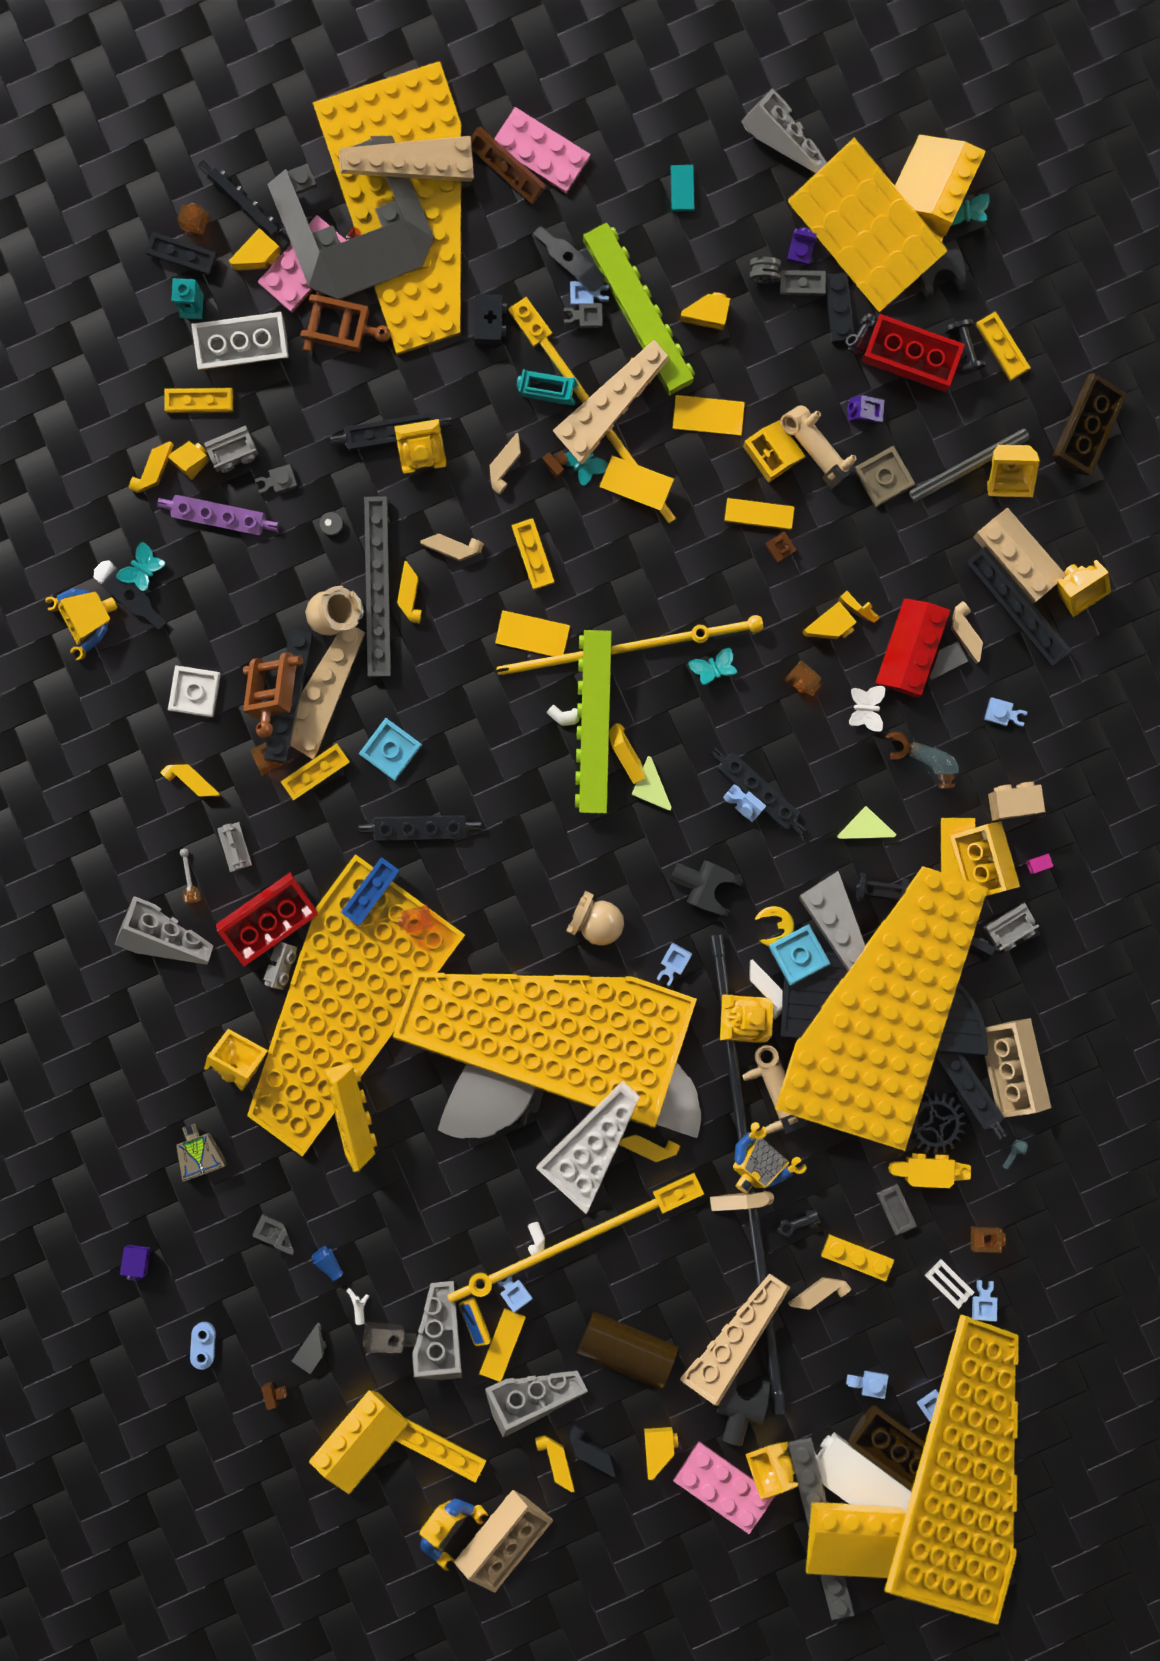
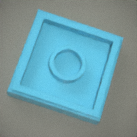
[359,718,422,781]
[768,924,830,986]

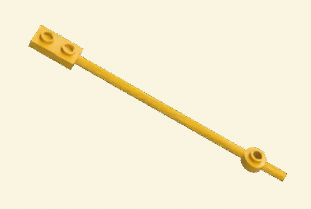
[508,297,676,524]
[447,1173,704,1303]

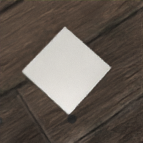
[168,666,221,718]

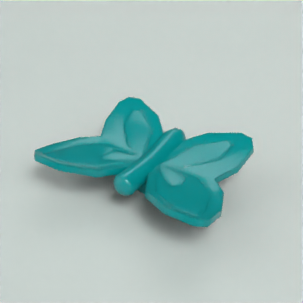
[951,194,990,225]
[564,452,608,485]
[116,542,166,591]
[688,648,737,685]

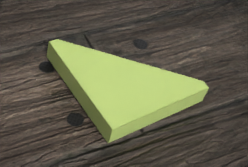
[632,756,671,811]
[837,806,897,839]

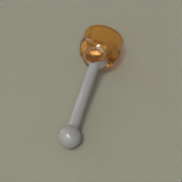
[180,848,202,904]

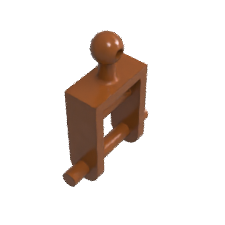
[300,291,391,353]
[243,652,303,738]

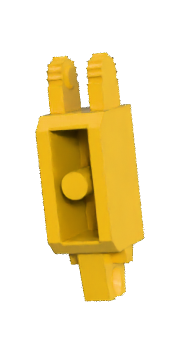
[888,1153,971,1188]

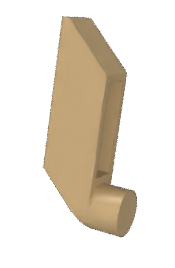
[490,433,521,494]
[420,534,484,561]
[951,602,983,664]
[710,1191,774,1211]
[788,1277,851,1310]

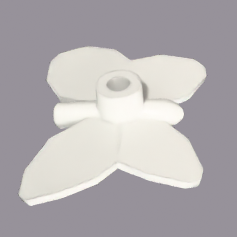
[849,686,885,732]

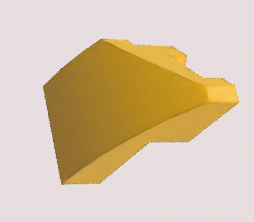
[838,591,879,623]

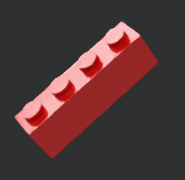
[862,314,965,392]
[875,599,950,698]
[216,872,319,966]

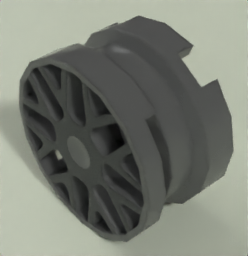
[750,257,781,283]

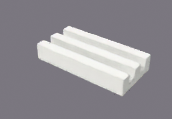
[925,1259,975,1309]

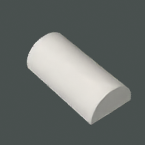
[191,312,289,370]

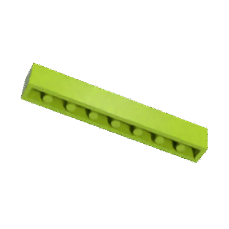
[583,222,695,396]
[575,630,612,813]

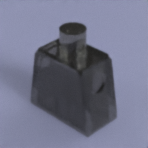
[362,1321,417,1353]

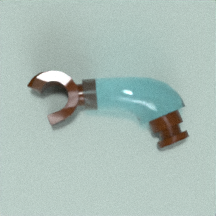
[886,731,959,788]

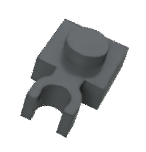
[564,303,602,328]
[255,464,298,495]

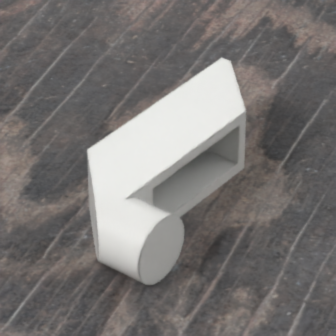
[750,959,782,1019]

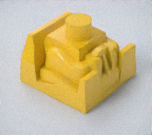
[394,419,446,474]
[987,445,1040,497]
[1056,560,1111,617]
[720,995,773,1043]
[204,1029,268,1091]
[746,1442,798,1499]

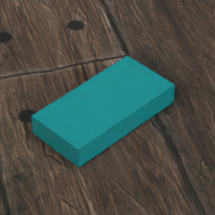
[671,165,694,212]

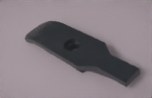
[533,226,605,291]
[94,561,167,630]

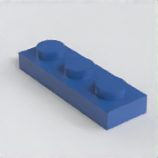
[341,857,400,926]

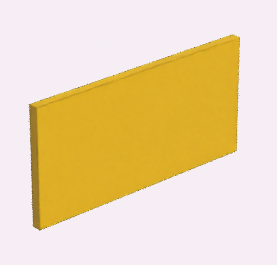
[673,395,744,436]
[600,456,674,511]
[495,611,570,656]
[941,818,975,879]

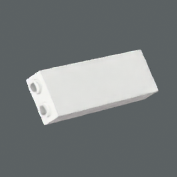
[816,1432,912,1511]

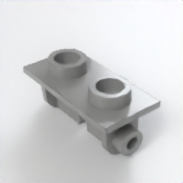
[217,822,252,872]
[264,942,297,990]

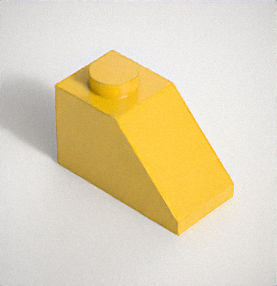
[229,229,282,270]
[680,293,730,330]
[168,441,209,480]
[802,601,856,639]
[644,1427,678,1480]

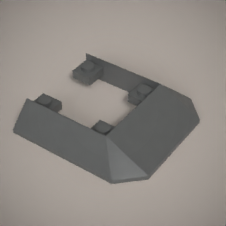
[267,136,434,300]

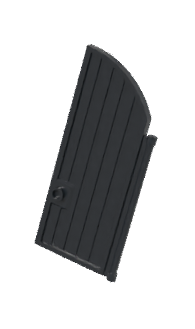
[780,951,988,1056]

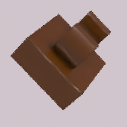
[543,451,568,479]
[765,531,797,563]
[261,1382,287,1410]

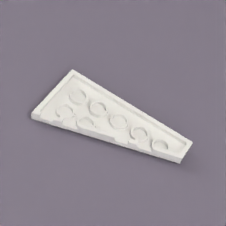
[536,1081,640,1214]

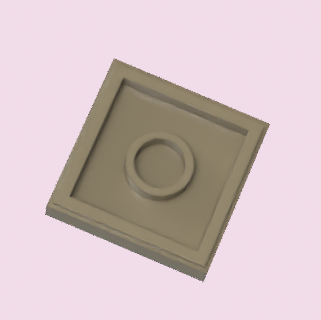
[855,446,916,507]

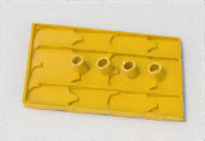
[788,137,947,312]

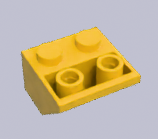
[743,420,806,483]

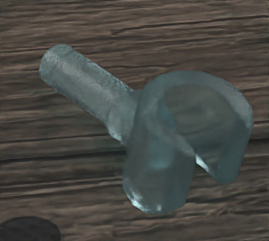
[1003,1140,1028,1169]

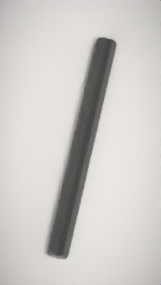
[909,429,1030,502]

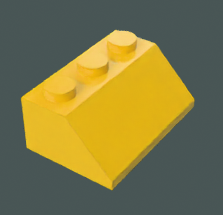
[950,821,1020,896]

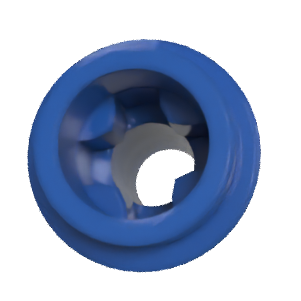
[311,1246,344,1281]

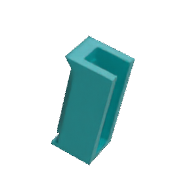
[171,278,204,319]
[517,369,579,406]

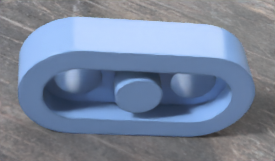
[190,1322,216,1369]

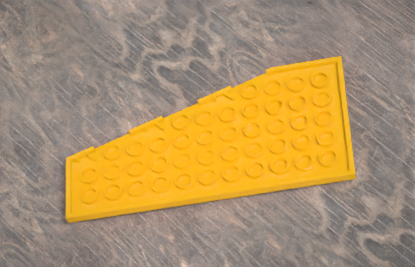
[313,61,461,355]
[247,854,465,1156]
[775,867,988,1151]
[393,973,697,1128]
[885,1315,1018,1625]

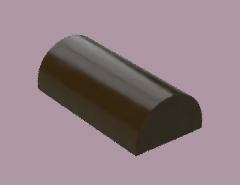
[1052,373,1127,476]
[576,1311,678,1390]
[848,1405,926,1490]

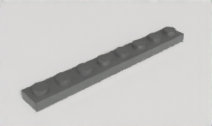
[364,497,391,677]
[789,1438,854,1620]

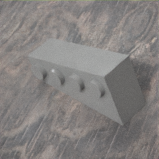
[799,871,865,971]

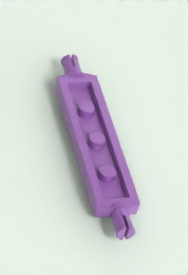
[157,495,278,535]

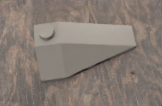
[741,88,827,173]
[114,896,213,964]
[413,1281,462,1380]
[485,1371,588,1437]

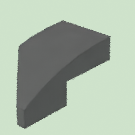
[927,642,968,682]
[253,1214,294,1255]
[292,1323,326,1374]

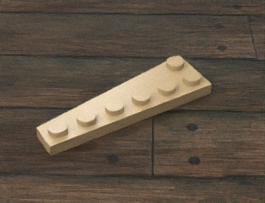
[339,136,474,182]
[553,340,670,464]
[291,627,366,759]
[680,1274,790,1406]

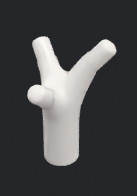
[347,1289,369,1325]

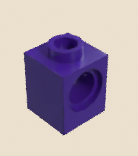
[120,1245,151,1281]

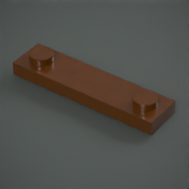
[471,127,546,204]

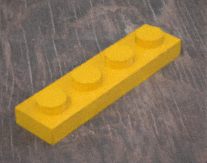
[395,1418,486,1482]

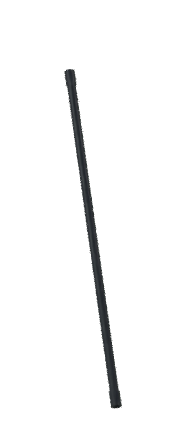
[710,934,787,1415]

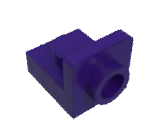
[787,228,817,266]
[847,395,884,424]

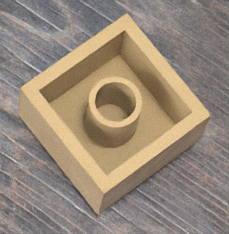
[988,781,1045,821]

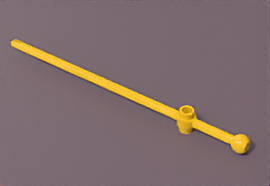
[496,615,764,675]

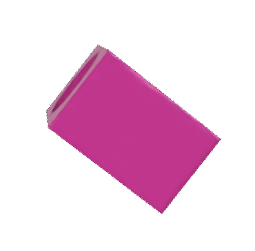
[1026,854,1053,874]

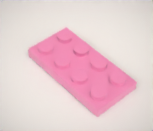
[495,107,590,194]
[258,215,346,313]
[673,1442,775,1534]

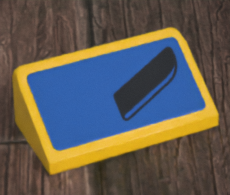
[459,1297,491,1346]

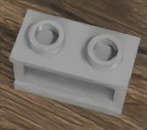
[204,426,259,473]
[982,903,1039,952]

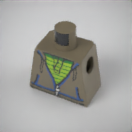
[177,1124,227,1182]

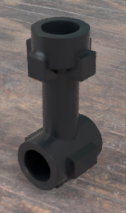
[846,313,878,356]
[777,1210,820,1237]

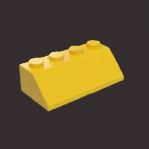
[309,1390,409,1494]

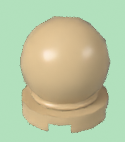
[305,586,362,636]
[566,891,624,946]

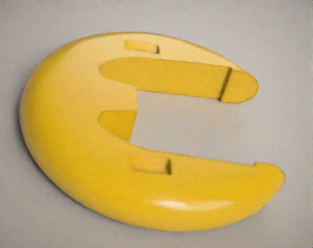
[755,906,794,946]

